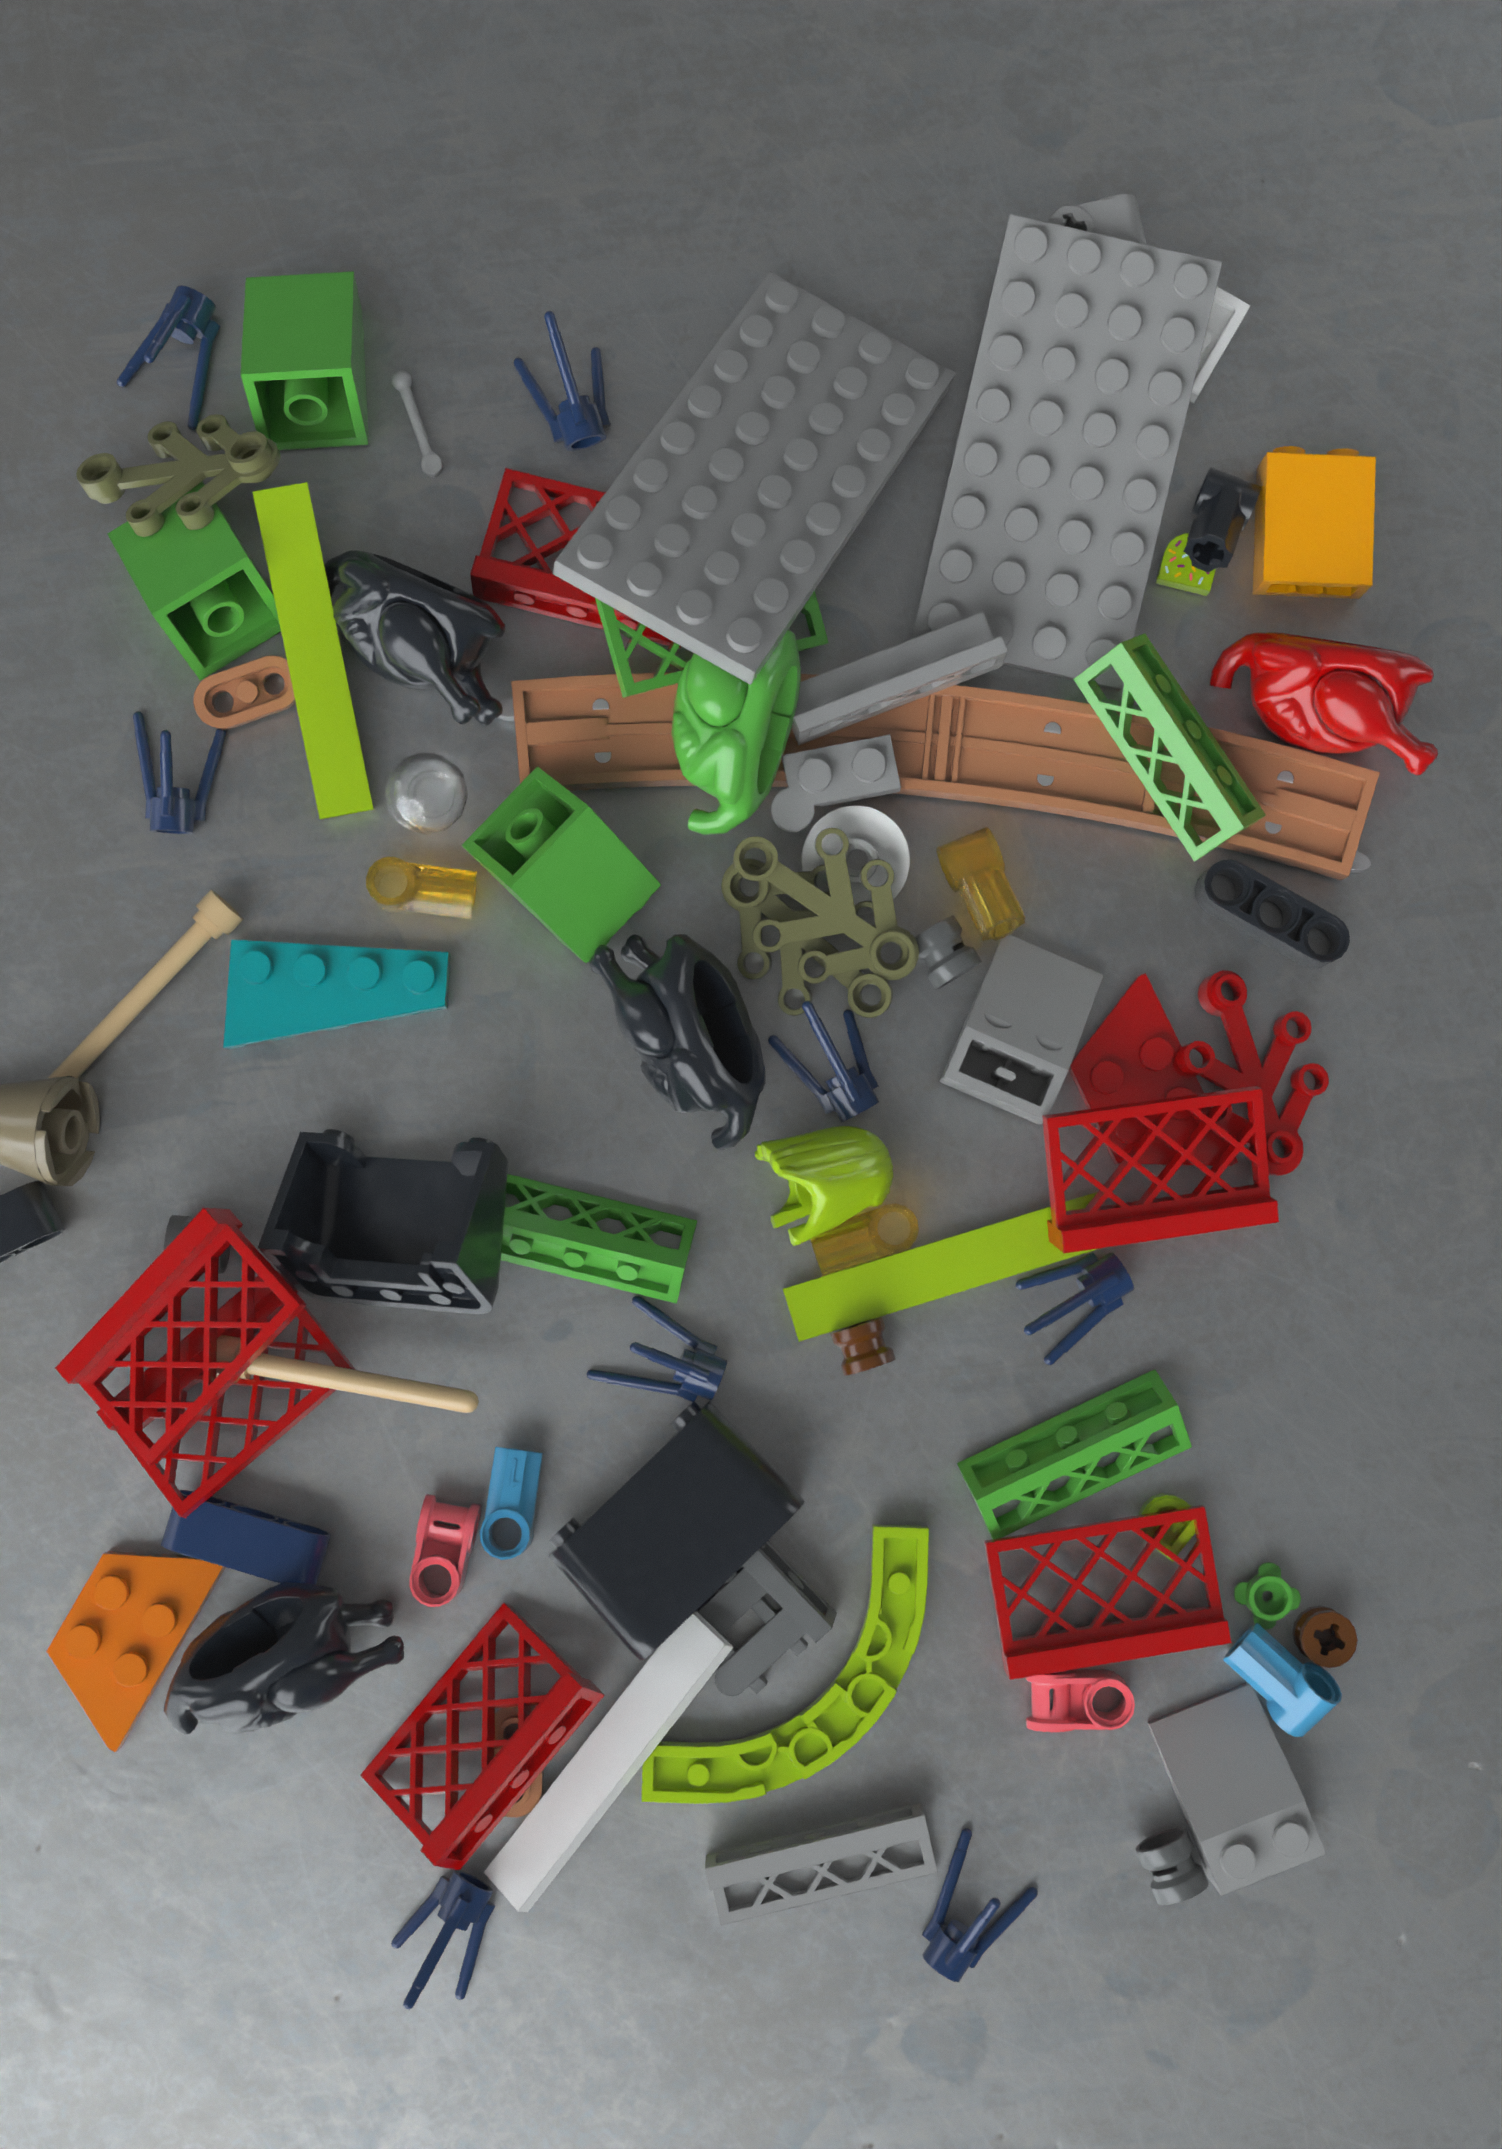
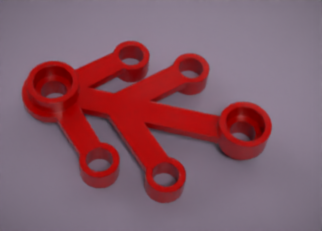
[1177,970,1329,1176]

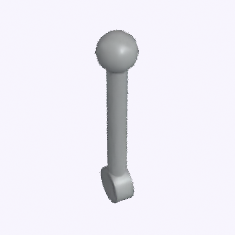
[391,369,443,477]

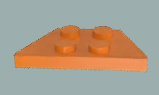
[47,1551,226,1752]

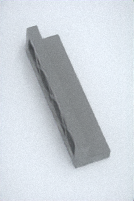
[792,612,1008,746]
[705,1803,938,1925]

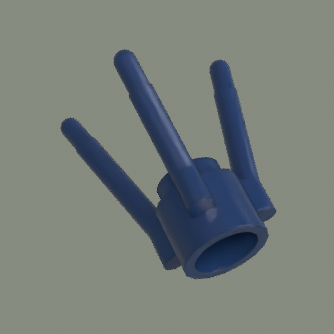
[117,285,221,430]
[513,311,611,451]
[133,711,226,834]
[768,1001,879,1123]
[1016,1252,1134,1365]
[587,1296,728,1402]
[922,1828,1038,1982]
[391,1870,495,2010]

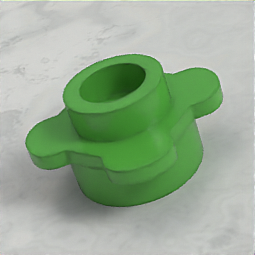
[1234,1562,1301,1630]

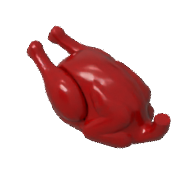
[1209,632,1438,776]

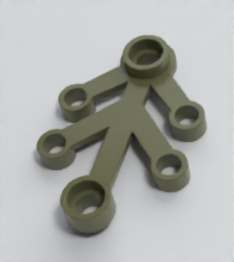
[76,414,281,537]
[733,828,919,984]
[721,859,893,1018]

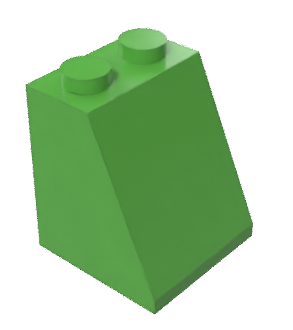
[240,271,369,450]
[107,481,281,681]
[461,766,661,964]

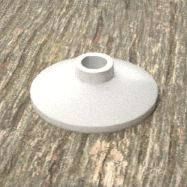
[801,805,910,915]

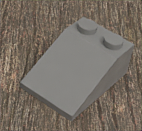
[1147,1682,1326,1896]

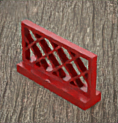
[470,468,682,649]
[1042,1086,1279,1253]
[55,1208,307,1465]
[96,1271,356,1518]
[984,1505,1232,1680]
[360,1603,605,1870]

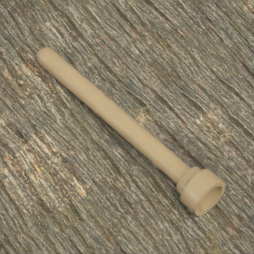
[48,890,244,1078]
[216,1335,479,1413]

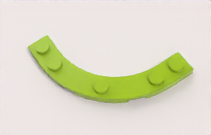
[641,1524,929,1804]

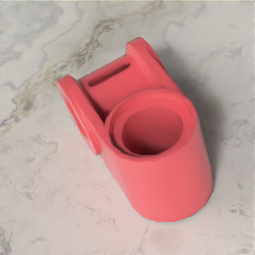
[409,1494,482,1607]
[1026,1669,1135,1732]

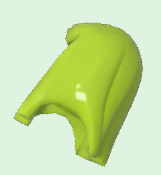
[755,1126,894,1246]

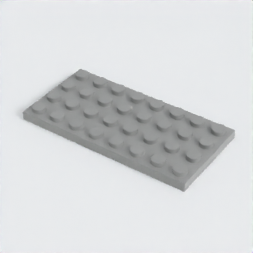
[911,214,1222,691]
[553,271,956,685]

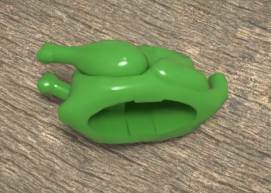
[671,629,801,835]

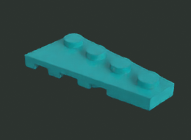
[223,939,451,1050]

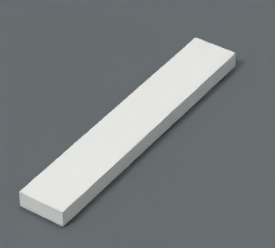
[484,1611,733,1912]

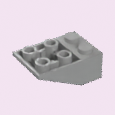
[939,932,1104,1125]

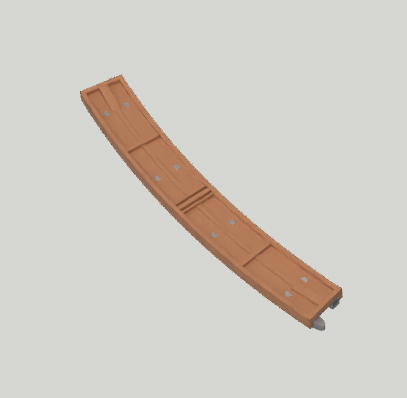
[498,672,1380,881]

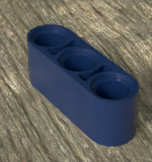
[161,1490,331,1585]

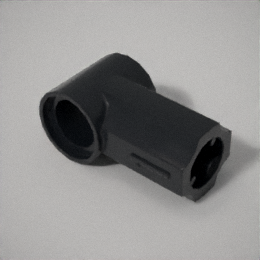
[1183,467,1261,572]

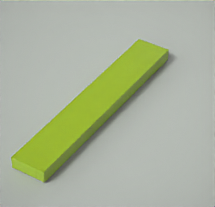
[252,482,374,820]
[783,1192,1101,1342]

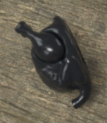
[324,550,505,726]
[589,934,766,1150]
[163,1582,404,1735]

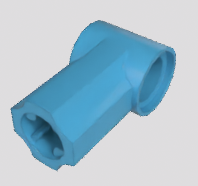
[480,1447,544,1560]
[1223,1623,1342,1737]

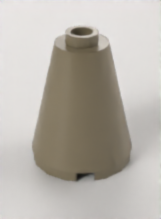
[0,1076,100,1186]

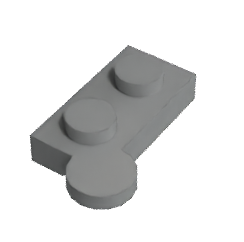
[771,734,901,832]

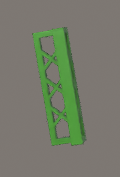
[1073,633,1266,862]
[501,1174,697,1304]
[957,1369,1192,1539]

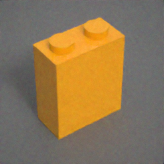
[1252,446,1376,599]

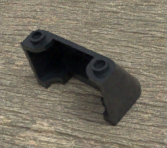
[257,1129,508,1314]
[549,1401,805,1662]

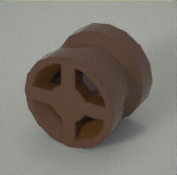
[830,1317,896,1376]
[1292,1605,1358,1668]

